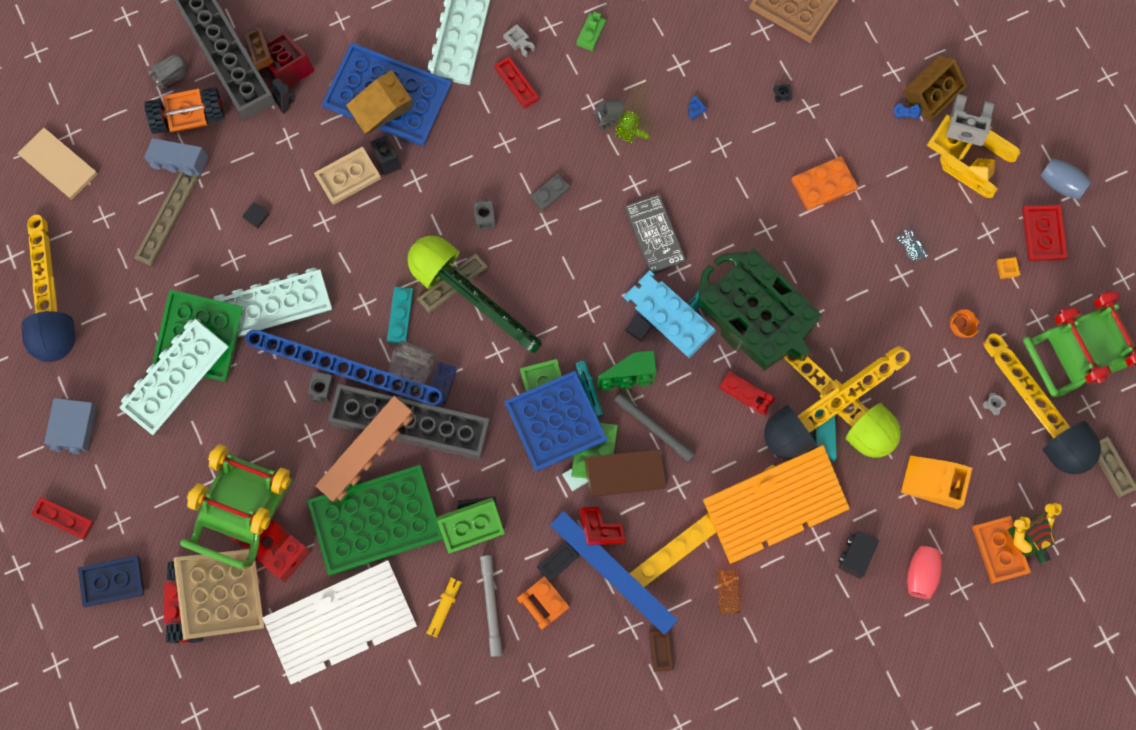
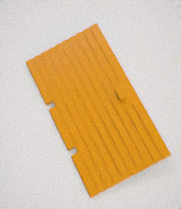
[703,445,850,564]

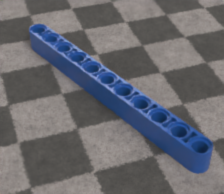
[245,329,445,407]

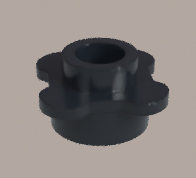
[773,84,792,102]

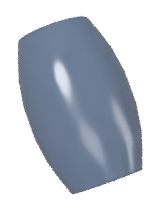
[1041,158,1091,199]

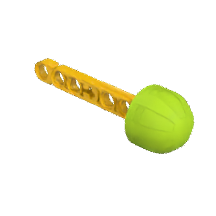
[784,355,901,458]

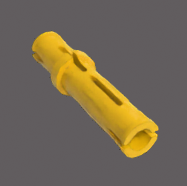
[426,577,462,638]

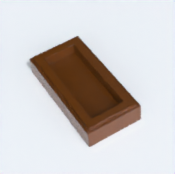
[649,630,674,672]

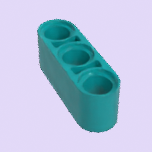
[813,409,836,462]

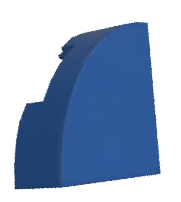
[688,95,707,121]

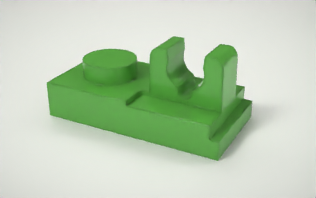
[576,12,607,51]

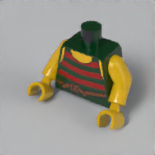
[1007,503,1062,564]

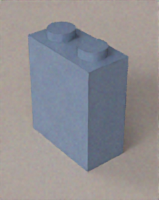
[44,398,98,454]

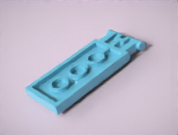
[623,270,716,358]

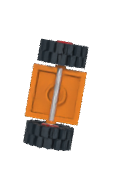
[144,87,225,134]

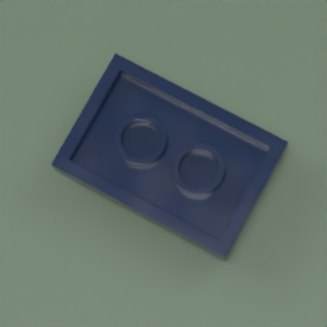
[78,555,145,608]

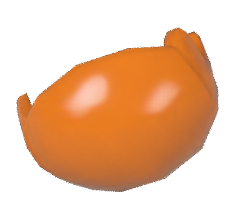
[949,309,979,338]

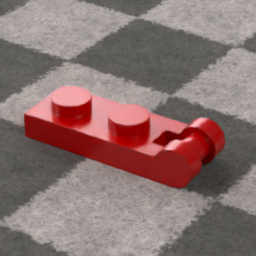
[719,371,775,415]

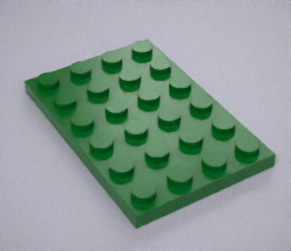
[307,465,444,576]

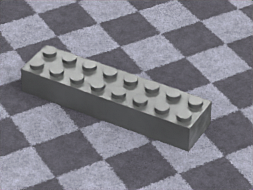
[174,0,275,121]
[328,384,490,461]

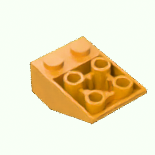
[901,455,972,509]

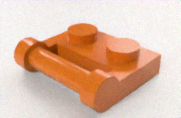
[517,576,570,630]

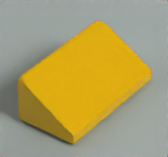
[969,158,995,181]

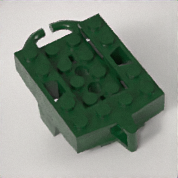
[697,248,822,371]

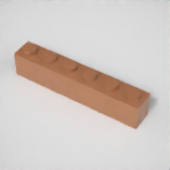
[315,396,414,502]

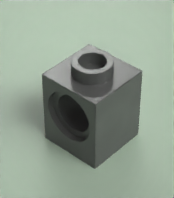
[473,200,495,231]
[307,372,334,403]

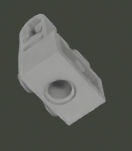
[946,94,994,146]

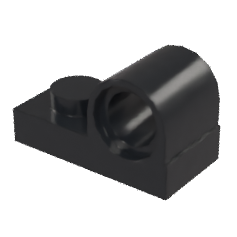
[370,135,402,176]

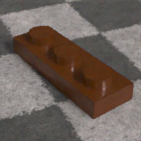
[245,27,274,70]

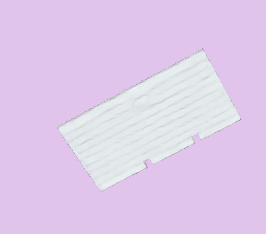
[263,561,417,684]

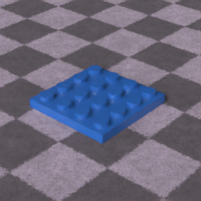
[504,371,607,472]

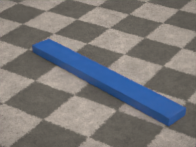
[550,511,679,635]

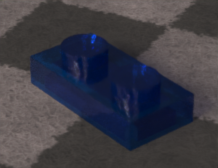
[430,362,457,405]

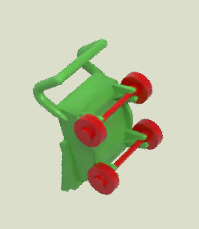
[1023,291,1136,398]

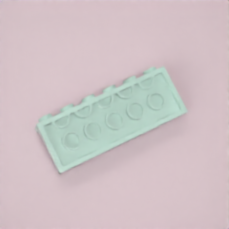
[428,0,491,85]
[213,268,332,337]
[120,319,230,435]

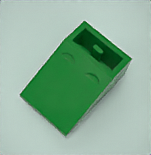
[597,351,656,391]

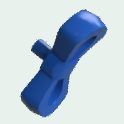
[894,103,922,119]

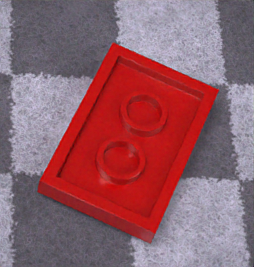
[1022,205,1068,261]

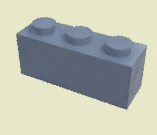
[144,138,209,176]

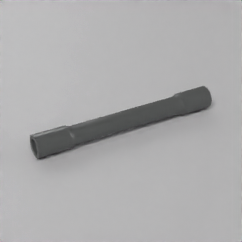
[614,392,696,462]

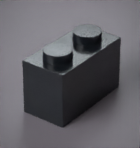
[838,530,879,579]

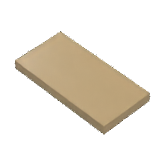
[18,128,98,200]

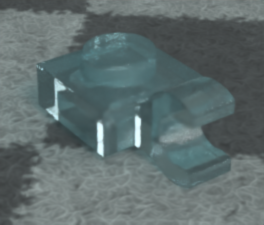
[897,229,927,261]

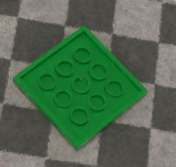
[152,289,245,382]

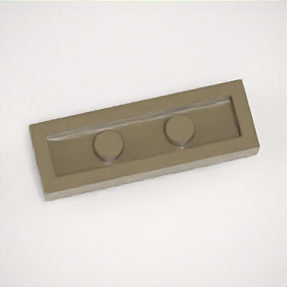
[1098,437,1136,498]

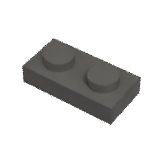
[530,174,570,212]

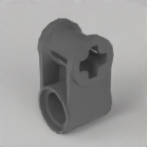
[593,99,623,130]

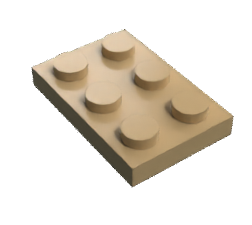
[314,147,381,205]

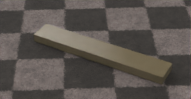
[134,172,203,267]

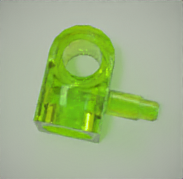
[615,111,650,143]

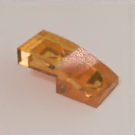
[716,570,740,614]

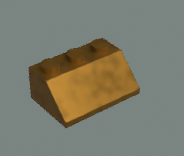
[903,55,967,122]

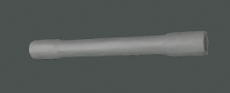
[480,555,503,657]

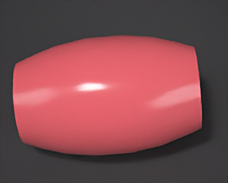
[907,546,942,599]

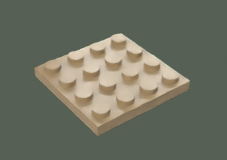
[173,549,264,640]

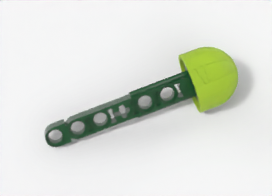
[408,236,542,353]

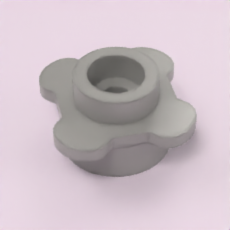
[983,393,1006,415]

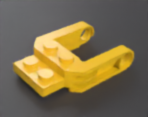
[927,115,1020,198]

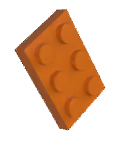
[791,156,858,211]
[972,516,1031,584]

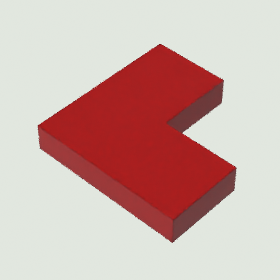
[579,507,626,545]

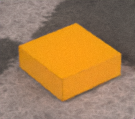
[996,257,1021,279]

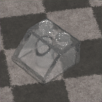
[388,341,437,395]

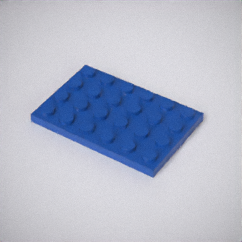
[322,42,452,147]

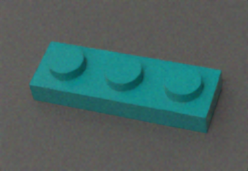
[387,287,414,345]

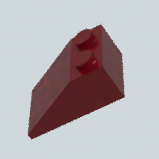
[267,31,315,88]

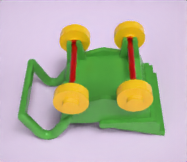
[180,444,294,569]

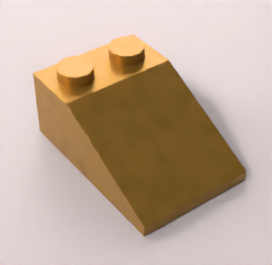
[346,70,413,135]

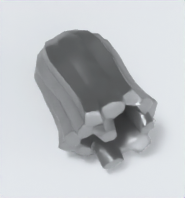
[148,55,188,90]

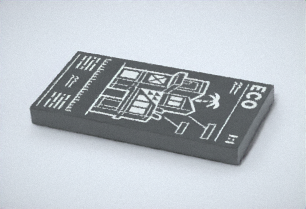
[624,195,686,273]

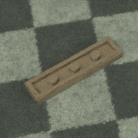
[417,253,488,314]

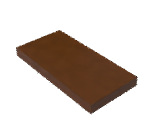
[584,449,667,497]

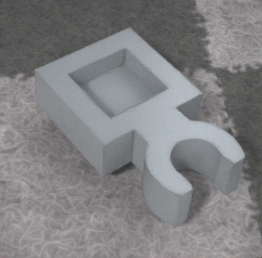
[503,24,535,57]

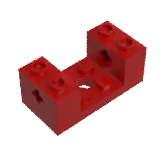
[227,519,311,583]

